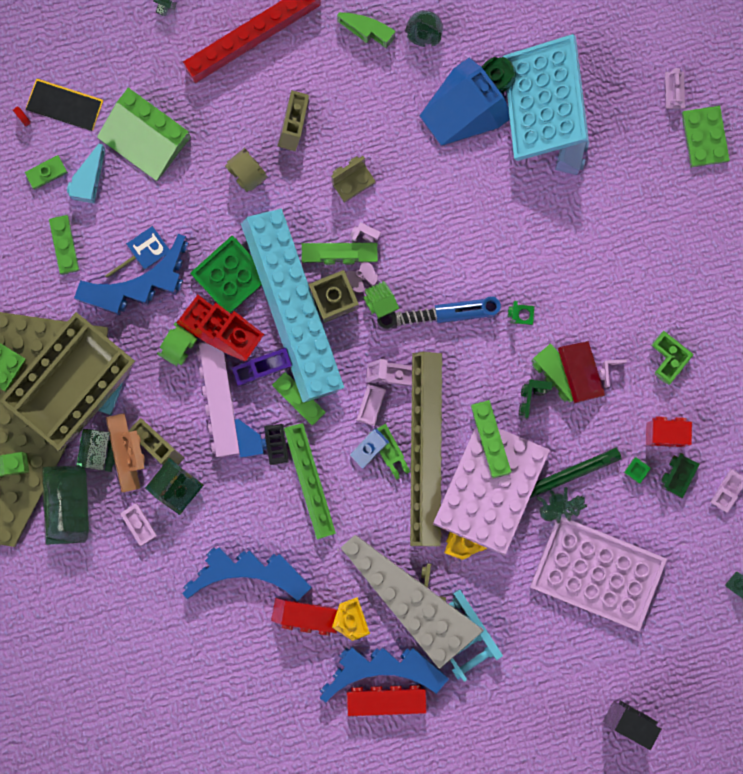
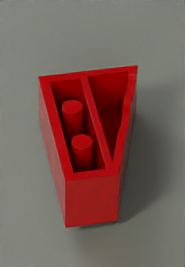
[271,598,338,636]

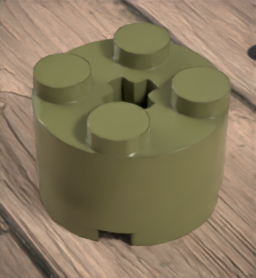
[225,147,269,192]

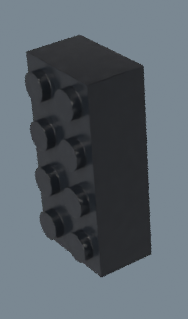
[603,700,662,751]

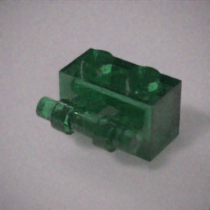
[76,429,115,472]

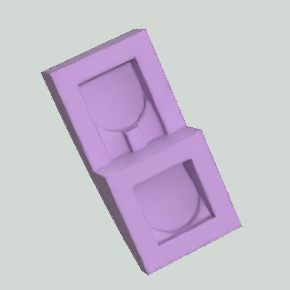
[711,469,743,513]

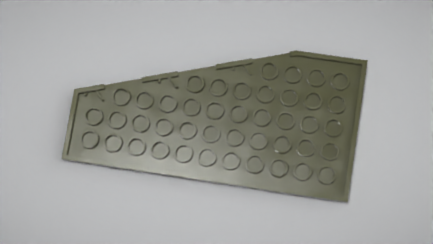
[0,312,109,547]

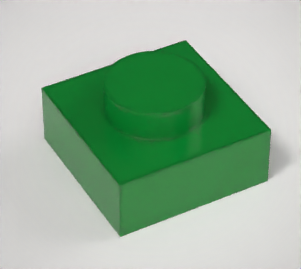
[623,457,651,484]

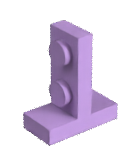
[366,359,412,386]

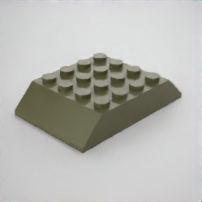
[0,312,135,451]

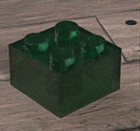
[145,458,204,515]

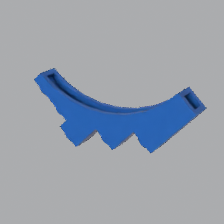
[74,234,189,316]
[182,547,312,601]
[320,646,449,703]

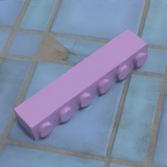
[197,342,240,458]

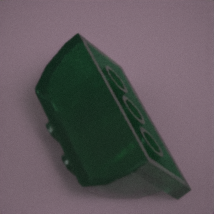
[42,465,89,545]

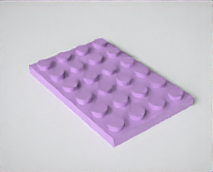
[433,427,550,556]
[530,515,667,631]

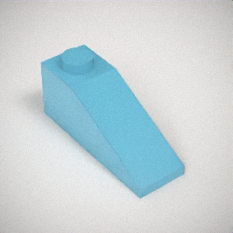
[67,144,105,203]

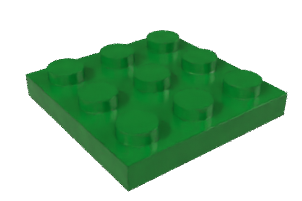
[190,235,262,314]

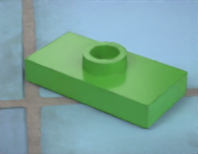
[25,155,68,190]

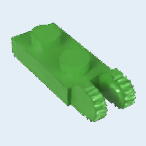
[369,424,410,480]

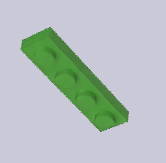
[471,400,511,479]

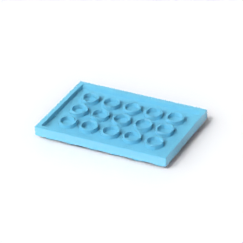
[503,34,589,161]

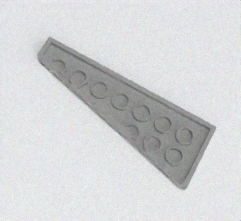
[340,535,484,669]

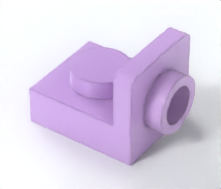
[350,222,381,243]

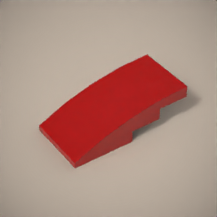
[176,294,264,361]

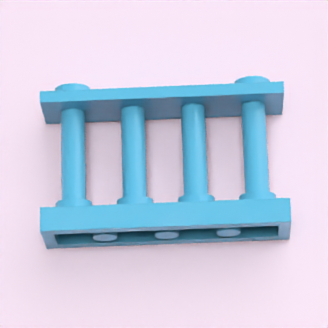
[449,589,503,682]

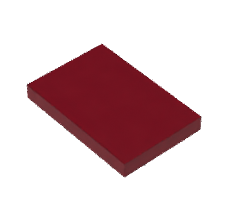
[558,341,605,403]

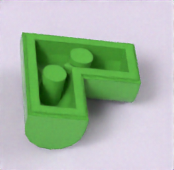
[651,331,694,385]

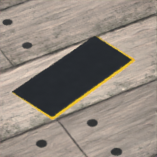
[26,79,103,131]

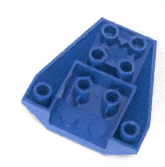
[419,58,510,146]

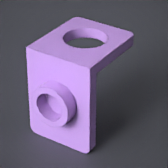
[600,359,627,388]

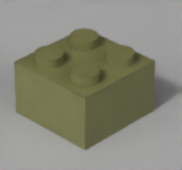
[309,270,359,323]

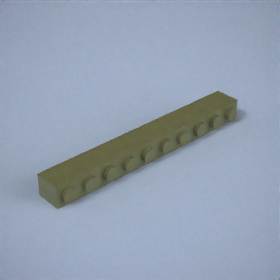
[410,351,443,546]

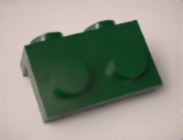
[660,453,700,499]

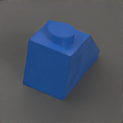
[234,419,267,458]

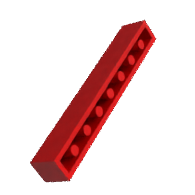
[183,0,321,84]

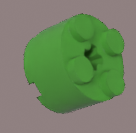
[157,322,198,366]

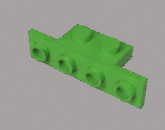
[302,243,378,265]

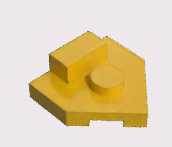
[444,532,487,560]
[332,597,370,641]

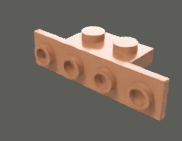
[106,413,145,493]

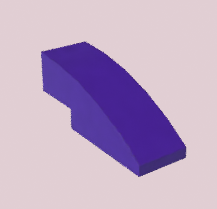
[232,348,292,387]

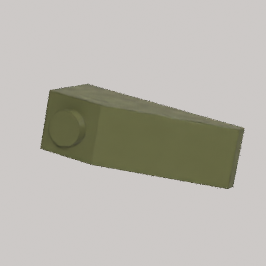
[277,90,309,151]
[128,418,185,472]

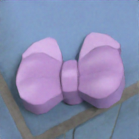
[346,262,378,293]

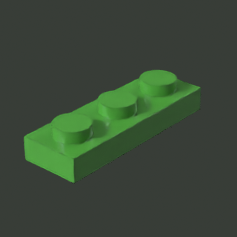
[49,215,80,275]
[272,372,326,426]

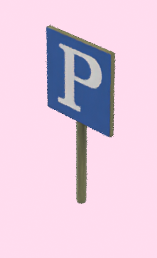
[105,226,170,278]

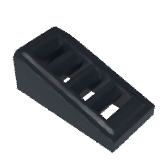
[264,424,289,465]

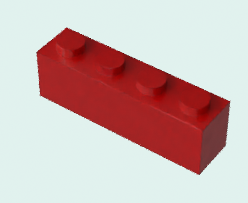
[347,684,426,716]

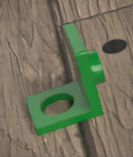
[508,301,535,325]

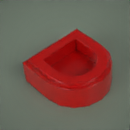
[13,106,31,127]

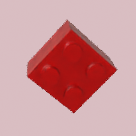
[646,416,692,447]

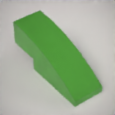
[337,12,396,48]

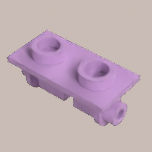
[665,68,685,109]

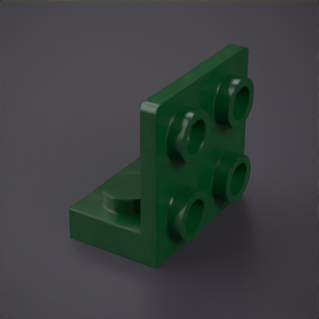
[518,379,553,421]

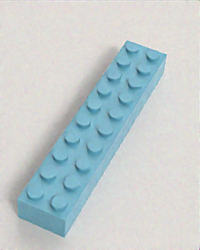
[241,208,344,403]

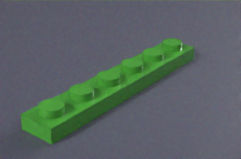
[284,423,336,539]

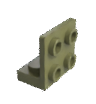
[331,156,376,203]

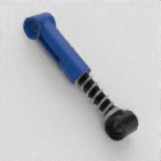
[377,296,501,331]

